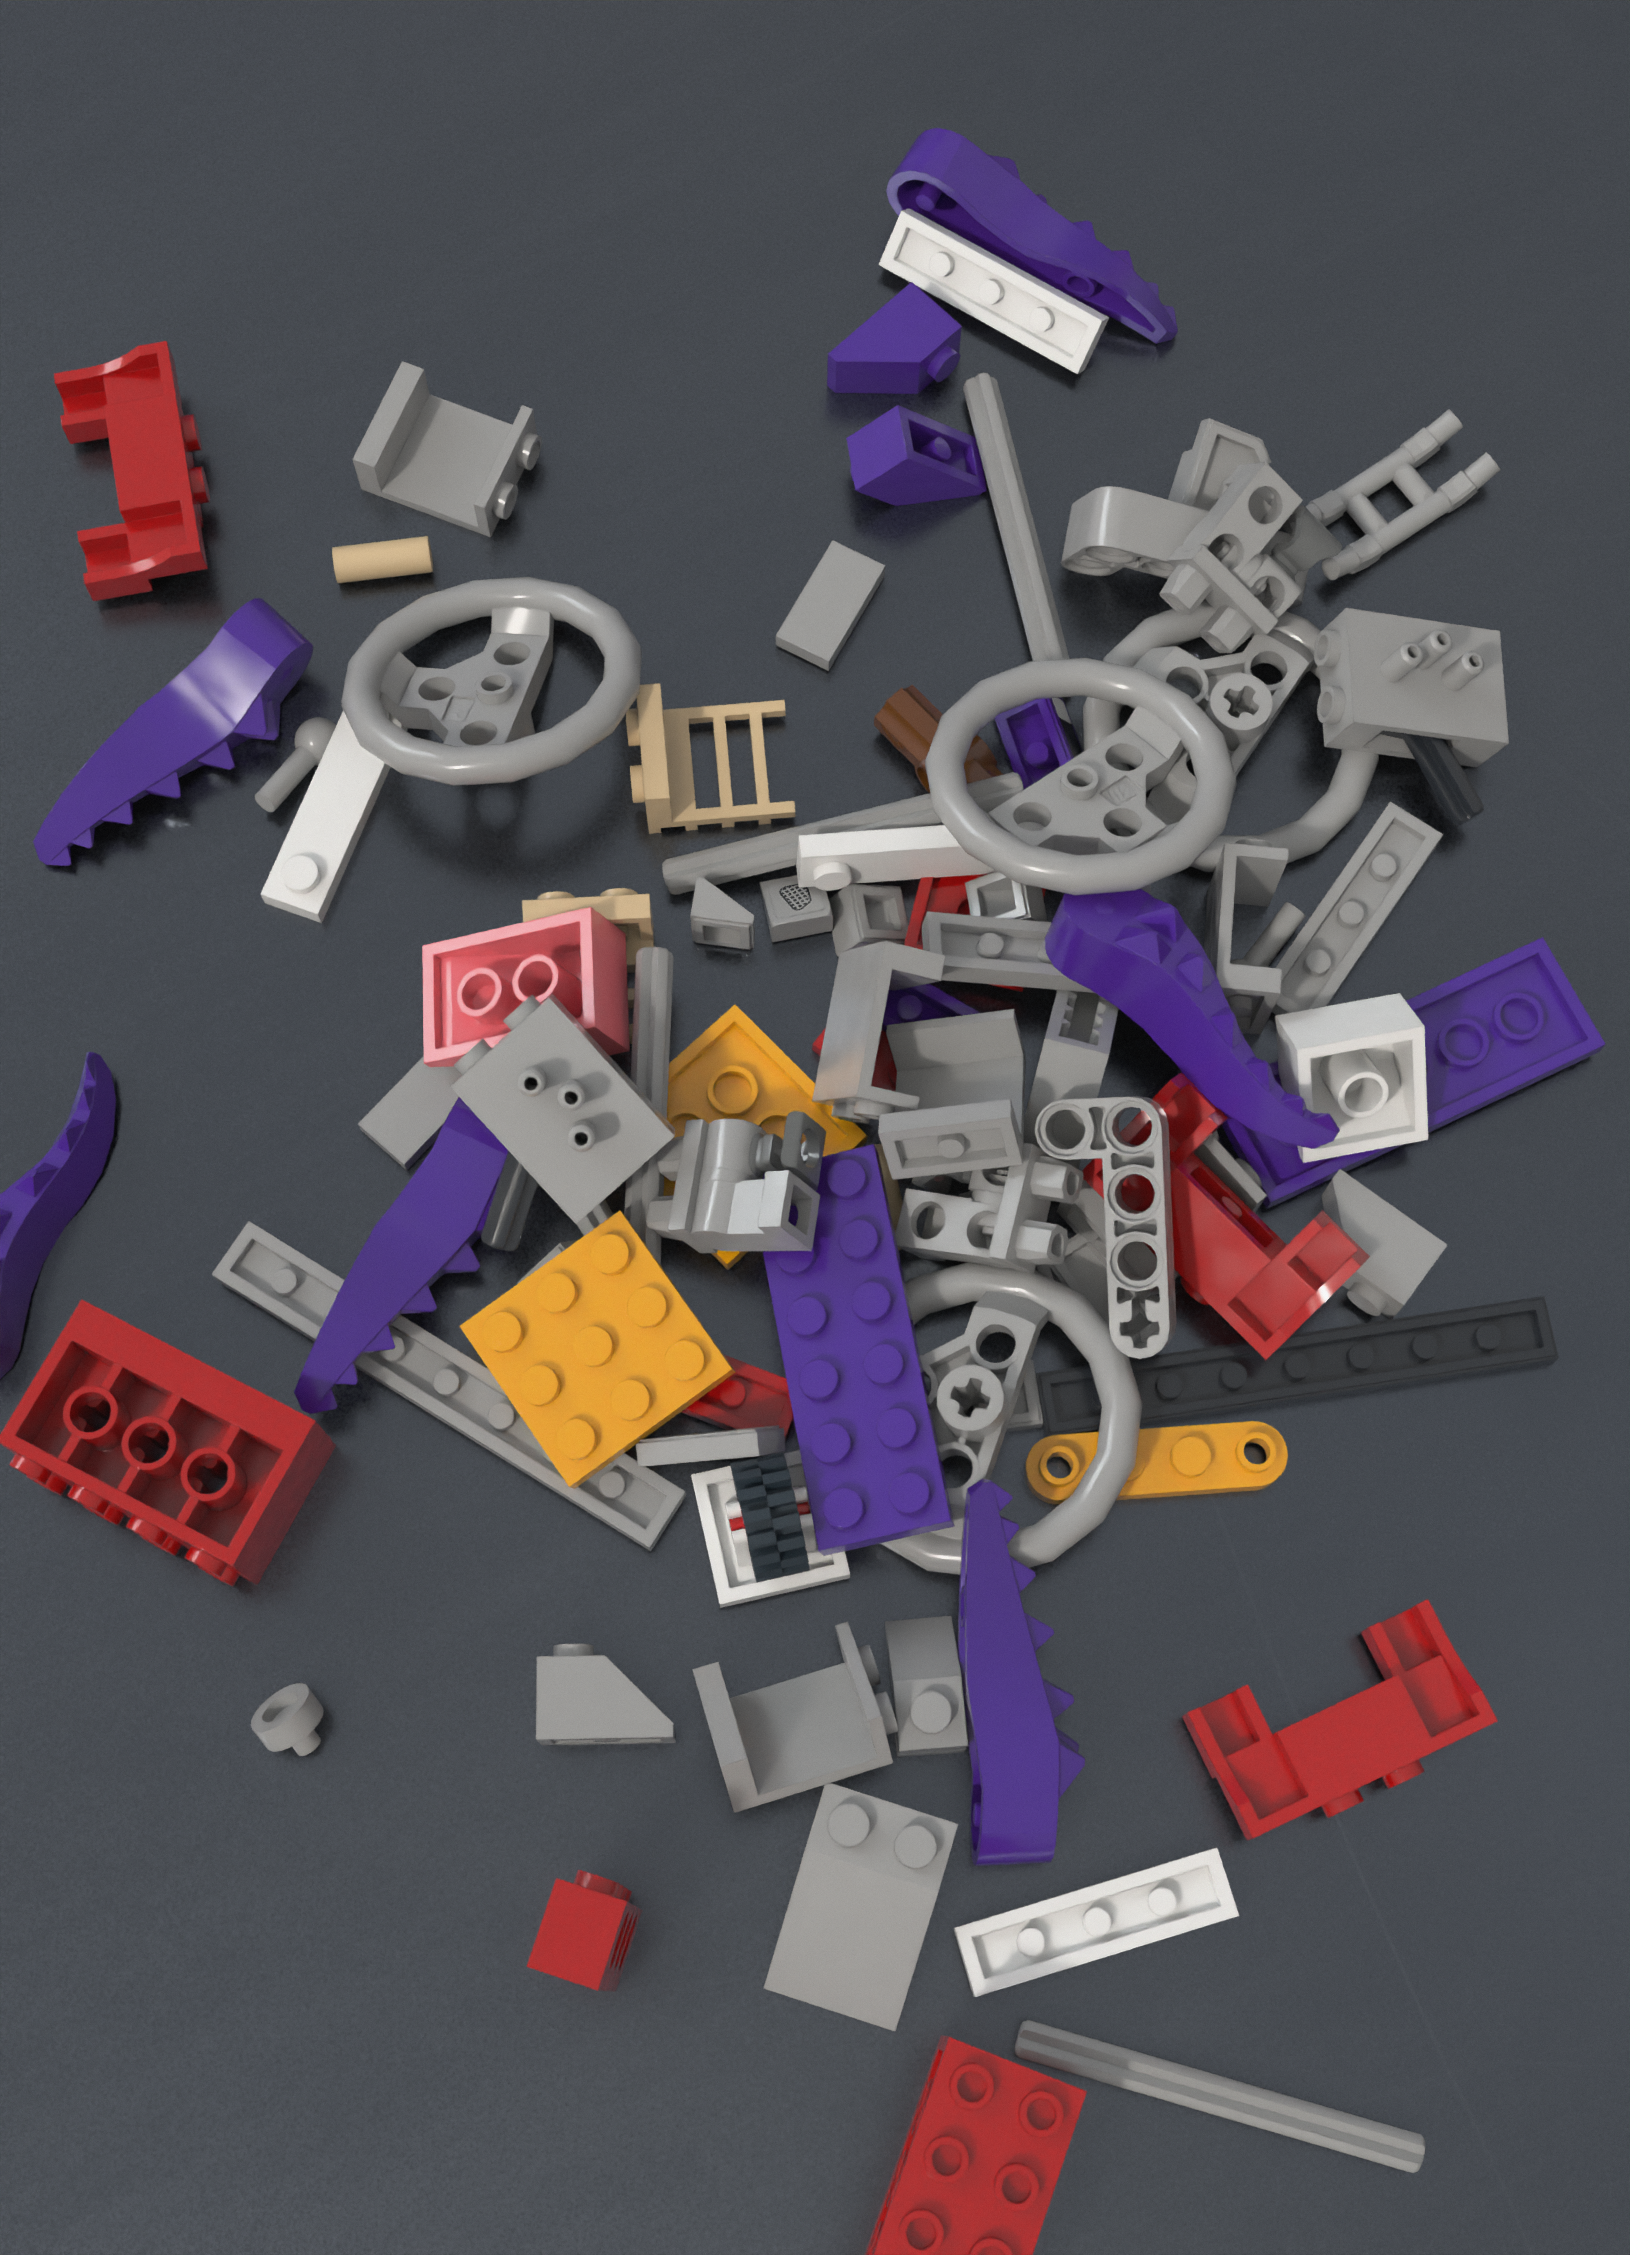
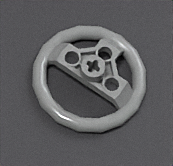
[341,577,642,786]
[1083,599,1379,872]
[925,658,1237,895]
[880,1262,1143,1575]

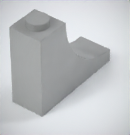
[1023,989,1119,1169]

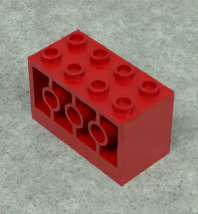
[0,1299,336,1587]
[864,2035,1087,2255]

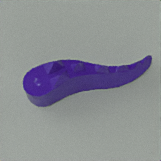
[886,128,1178,344]
[33,598,314,866]
[1044,889,1340,1149]
[0,1052,116,1379]
[294,1097,508,1414]
[958,1479,1085,1866]

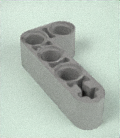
[1061,486,1309,608]
[1034,1096,1177,1359]

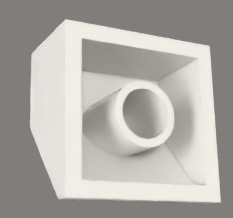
[1275,993,1428,1163]

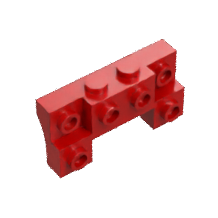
[54,341,210,601]
[1082,1072,1370,1360]
[1182,1599,1498,1841]

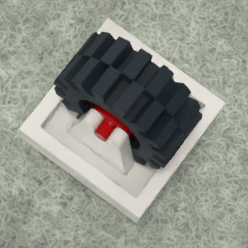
[691,1450,850,1608]

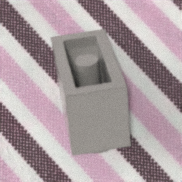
[1322,1169,1447,1319]
[885,1616,968,1758]
[536,1644,676,1745]

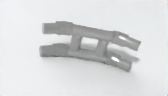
[1305,409,1501,580]

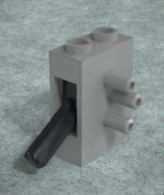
[1314,608,1509,825]
[450,993,675,1251]

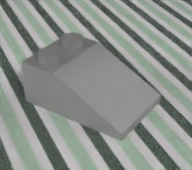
[764,1783,958,2031]

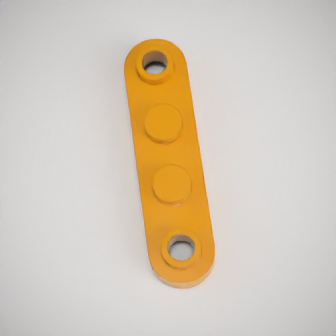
[1024,1421,1288,1504]

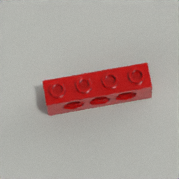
[527,1869,643,1992]

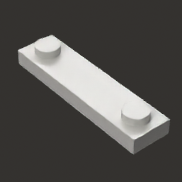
[879,208,1109,374]
[261,707,408,923]
[796,822,1045,891]
[953,1848,1239,1997]

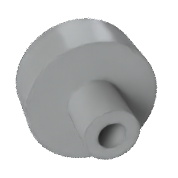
[251,1683,324,1756]

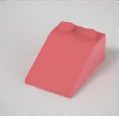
[422,907,630,1067]

